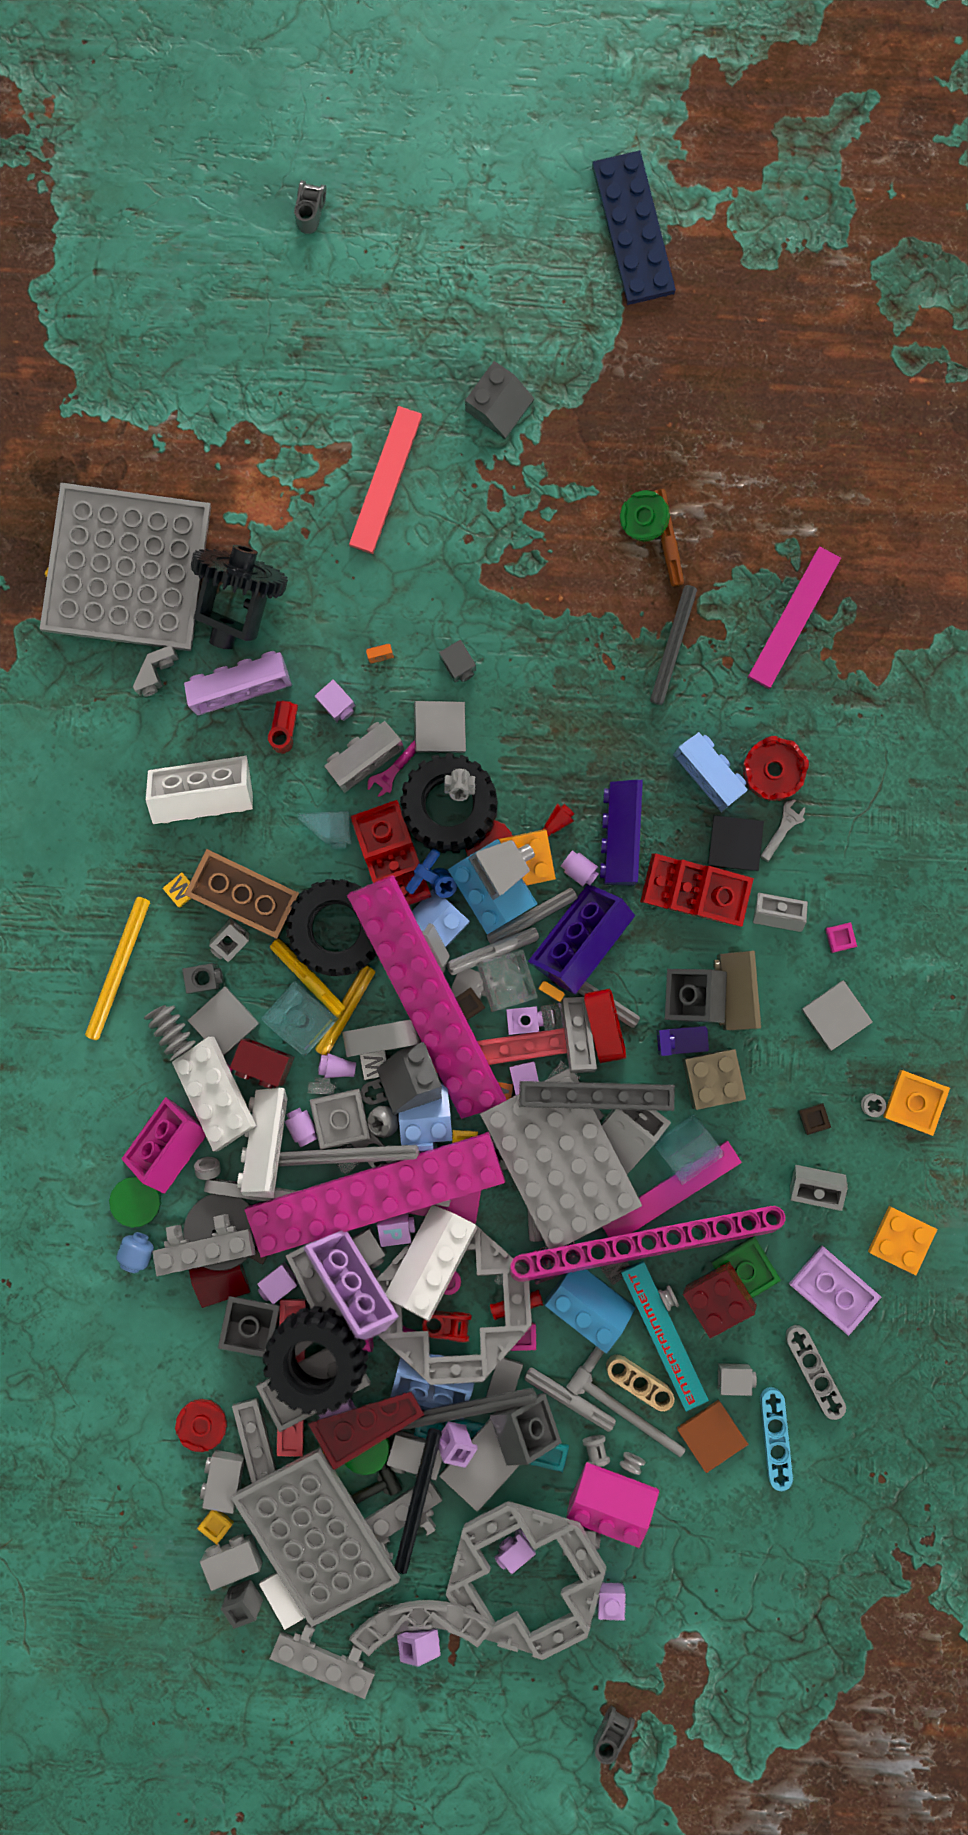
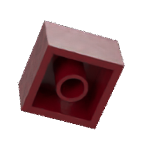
[230,1038,295,1089]
[683,1261,757,1339]

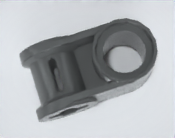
[294,180,327,234]
[593,1706,635,1765]

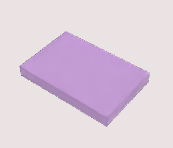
[789,1245,881,1336]

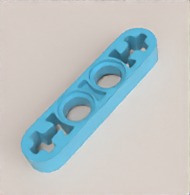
[760,1387,793,1491]

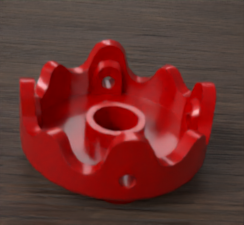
[743,736,809,801]

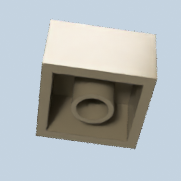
[682,1049,746,1110]

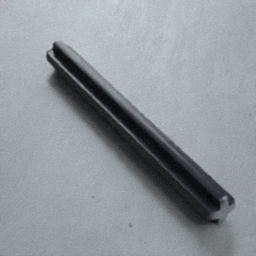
[394,1428,442,1575]

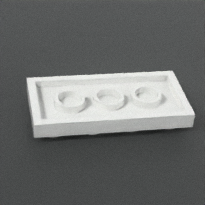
[172,1037,256,1151]

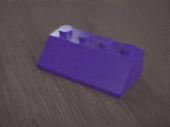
[600,780,643,886]
[528,884,635,994]

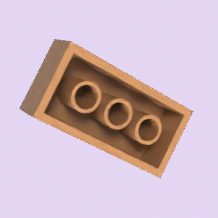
[184,849,300,939]

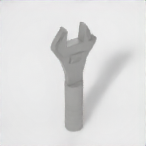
[760,799,805,862]

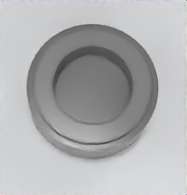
[194,1157,221,1180]

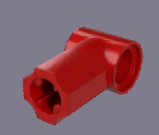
[268,701,298,754]

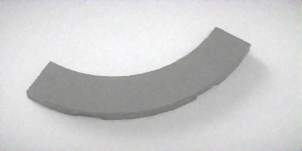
[349,1600,494,1656]

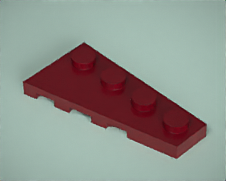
[308,1391,424,1470]

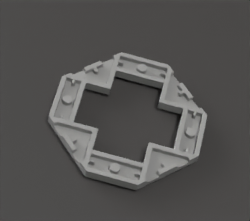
[376,1223,532,1385]
[446,1501,606,1660]

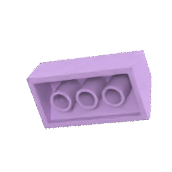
[184,651,292,716]
[303,1231,399,1340]

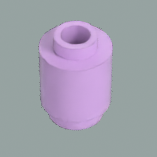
[560,850,599,886]
[284,1108,318,1147]

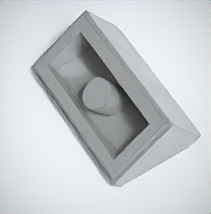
[753,893,808,932]

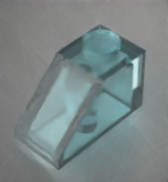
[298,811,352,849]

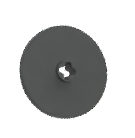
[183,1194,256,1271]

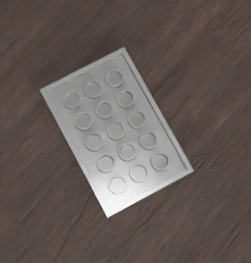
[480,1068,642,1249]
[231,1448,400,1627]

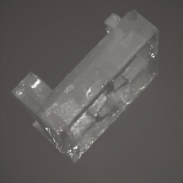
[477,950,538,1012]

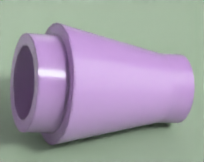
[318,1053,356,1078]

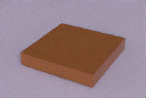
[677,1399,749,1473]

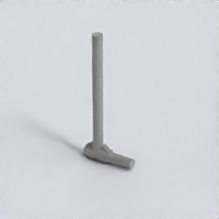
[566,1346,685,1457]

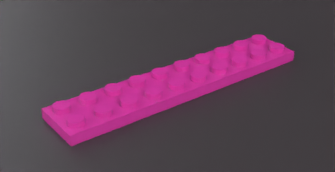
[347,875,507,1119]
[245,1132,505,1258]

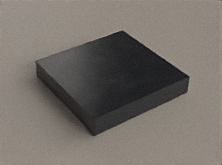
[708,815,764,871]

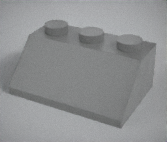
[324,721,404,793]

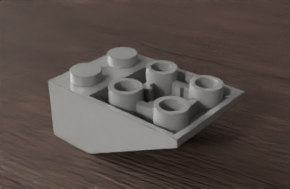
[601,1109,671,1175]

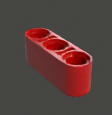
[584,988,626,1063]

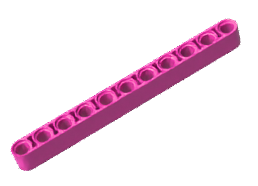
[510,1206,785,1282]

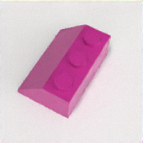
[122,1097,206,1194]
[566,1462,659,1548]

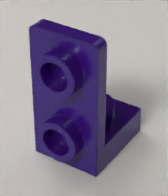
[656,1026,709,1056]

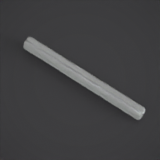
[278,1145,419,1166]

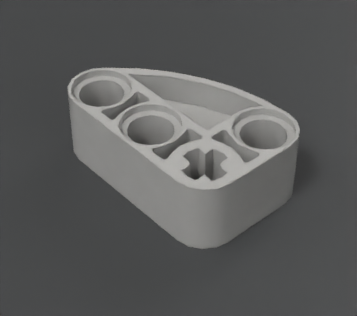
[342,1019,422,1057]

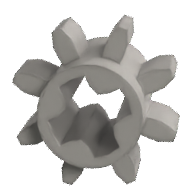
[444,769,475,801]

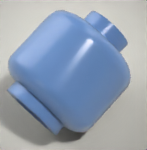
[116,1232,154,1273]

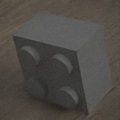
[665,969,727,1023]

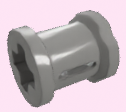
[582,1435,610,1467]

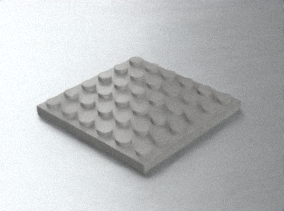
[40,483,211,651]

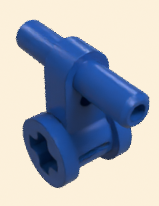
[405,848,457,898]

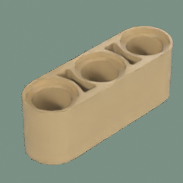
[606,1354,674,1411]

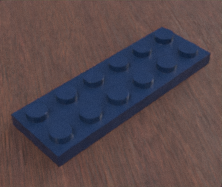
[592,150,676,305]

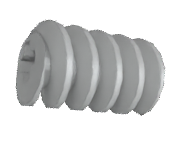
[144,1005,196,1061]

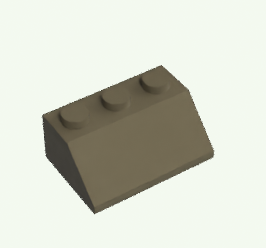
[713,951,761,1030]

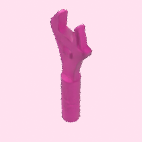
[367,741,416,797]

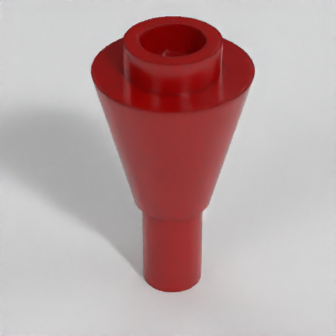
[542,803,575,837]

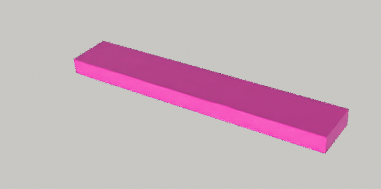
[747,546,841,689]
[602,1141,742,1237]

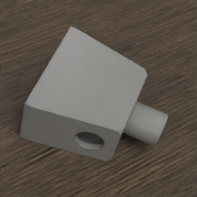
[469,840,535,900]

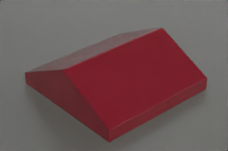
[189,1264,251,1308]

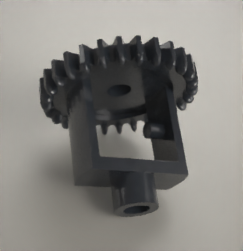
[191,545,288,649]

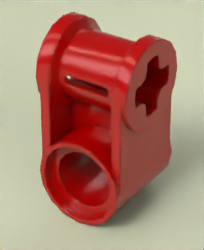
[422,1310,472,1342]

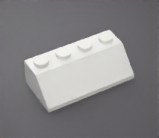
[146,755,253,824]
[237,1088,288,1199]
[385,1205,477,1321]

